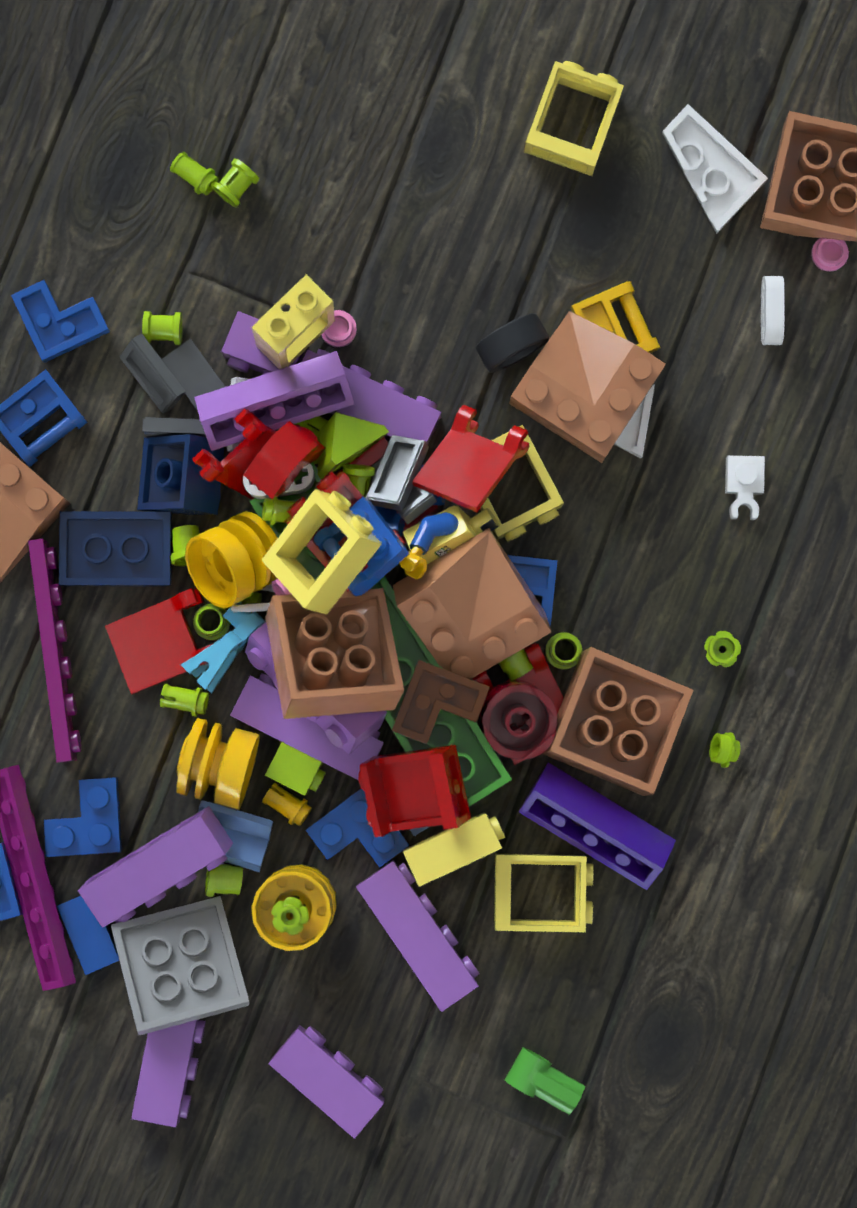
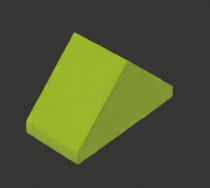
[317,412,389,479]

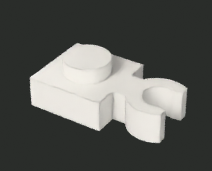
[725,455,765,520]

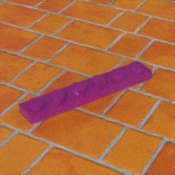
[28,539,82,763]
[0,765,76,991]

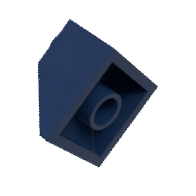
[137,434,224,515]

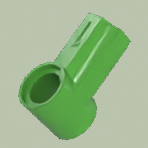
[505,1047,585,1115]

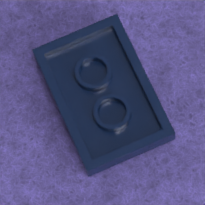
[59,511,172,586]

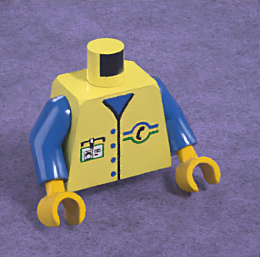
[399,506,499,579]

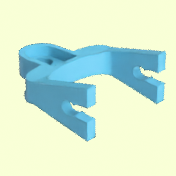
[181,601,266,694]

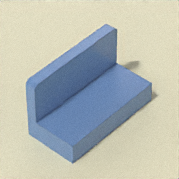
[198,801,273,872]

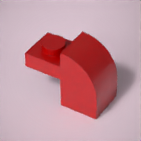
[243,421,326,499]

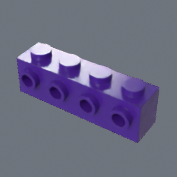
[519,762,676,890]

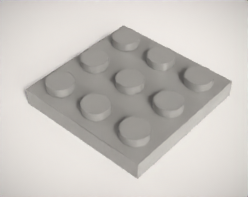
[111,896,249,1036]

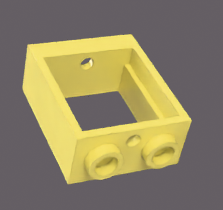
[524,61,624,176]
[252,274,335,369]
[480,425,564,542]
[262,489,382,614]
[403,812,505,887]
[494,854,593,932]

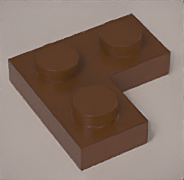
[392,660,490,744]

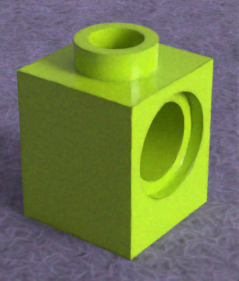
[265,742,326,796]

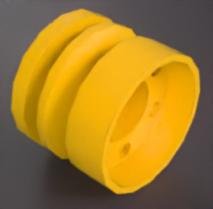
[185,511,278,609]
[176,718,260,810]
[252,864,337,951]

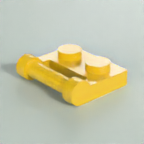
[571,281,661,354]

